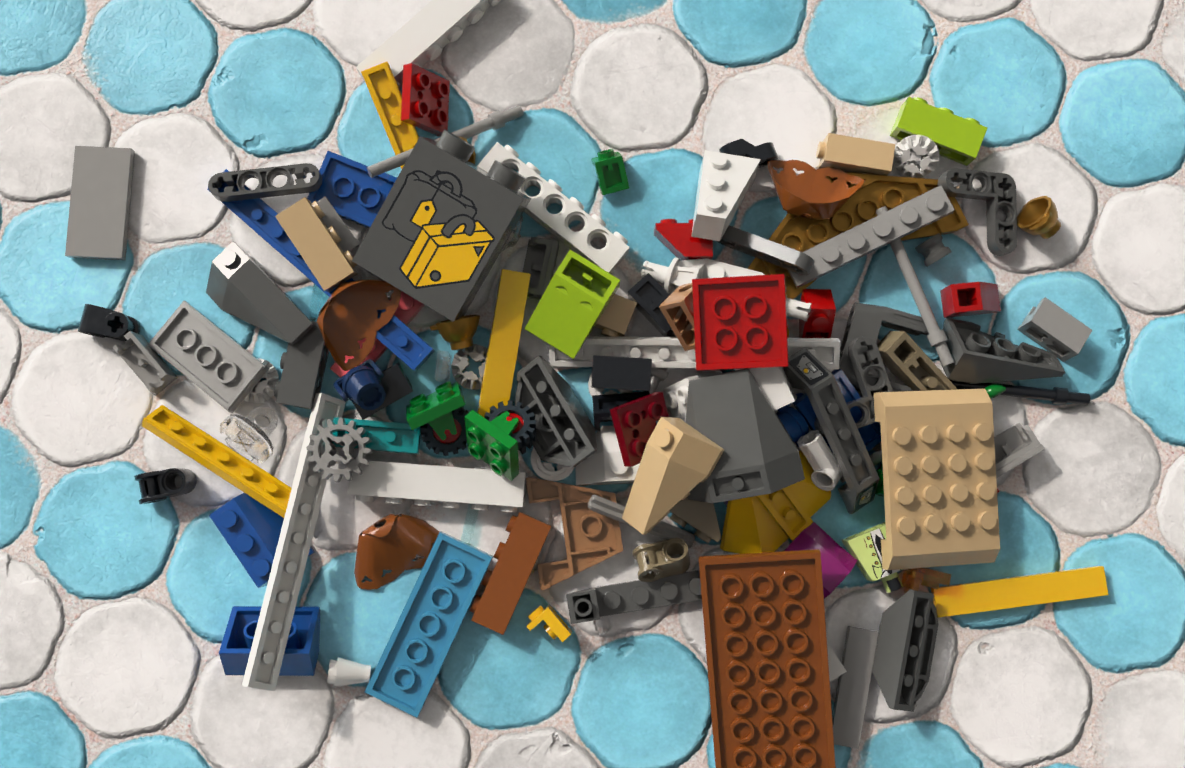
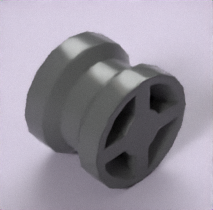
[915,233,951,267]

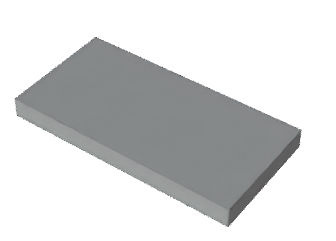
[65,146,135,260]
[147,301,269,414]

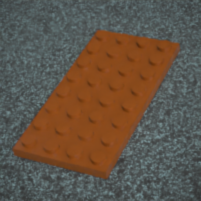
[699,549,836,768]

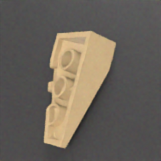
[622,417,724,535]

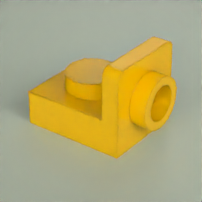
[526,604,572,642]

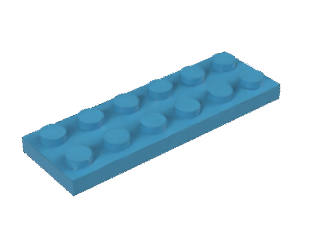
[365,531,493,718]

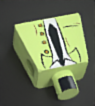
[842,522,903,593]

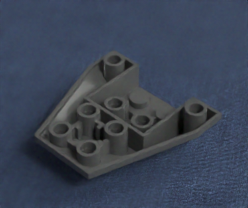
[685,368,805,504]

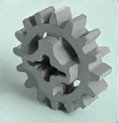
[306,417,373,482]

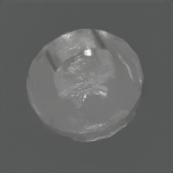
[219,407,278,463]

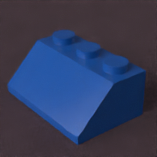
[209,493,315,588]
[219,606,320,676]

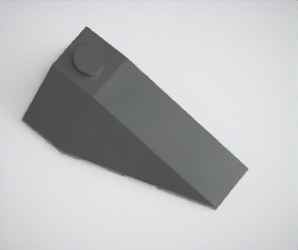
[206,242,315,345]
[939,317,1065,384]

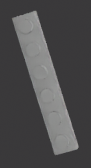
[788,185,954,288]

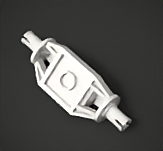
[641,257,812,322]

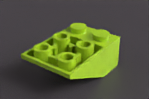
[525,250,620,360]

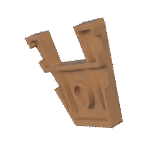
[526,477,623,590]

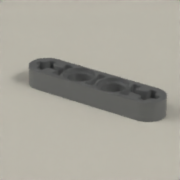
[208,163,323,202]
[717,225,815,276]

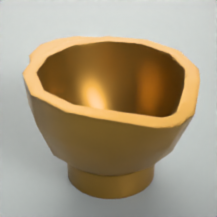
[1017,196,1061,239]
[430,314,480,350]

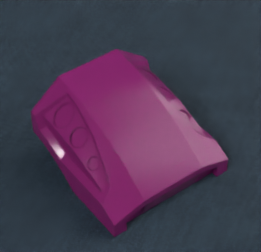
[784,522,858,599]

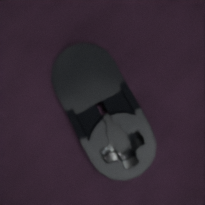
[719,139,778,168]

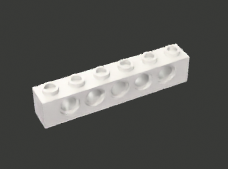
[477,142,630,274]

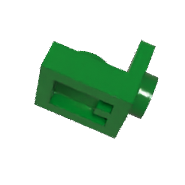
[592,149,629,195]

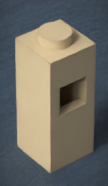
[816,133,895,176]

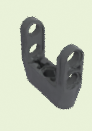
[834,302,929,394]

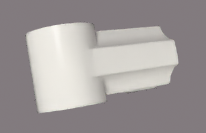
[797,430,843,491]

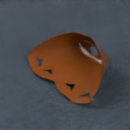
[768,160,865,220]
[317,280,401,371]
[354,514,440,590]

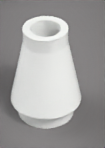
[327,657,371,687]

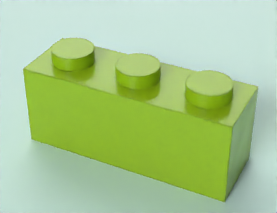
[890,97,988,166]

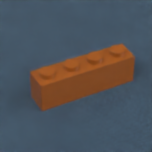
[470,512,552,635]

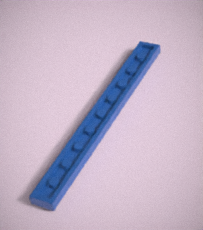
[207,169,435,372]

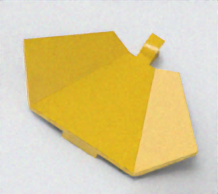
[720,451,831,554]

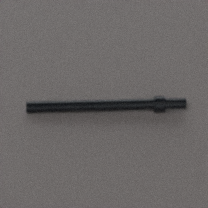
[949,379,1090,405]

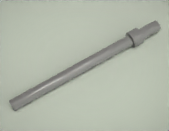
[367,105,524,178]
[876,206,954,367]

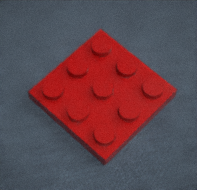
[692,274,789,370]

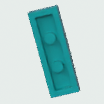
[332,417,421,454]

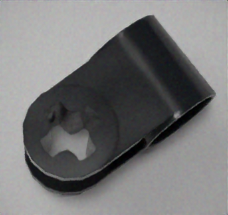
[78,304,140,341]
[134,468,196,505]

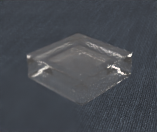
[435,350,452,382]

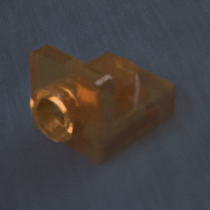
[902,568,951,593]

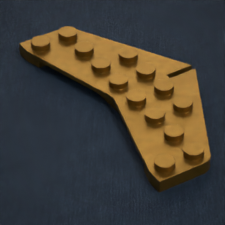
[747,172,969,299]

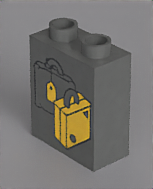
[352,130,531,322]

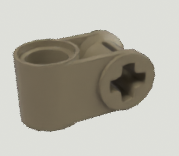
[633,538,690,582]

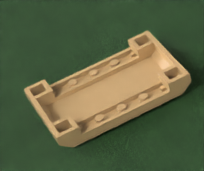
[874,389,1000,570]

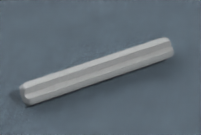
[588,495,695,549]

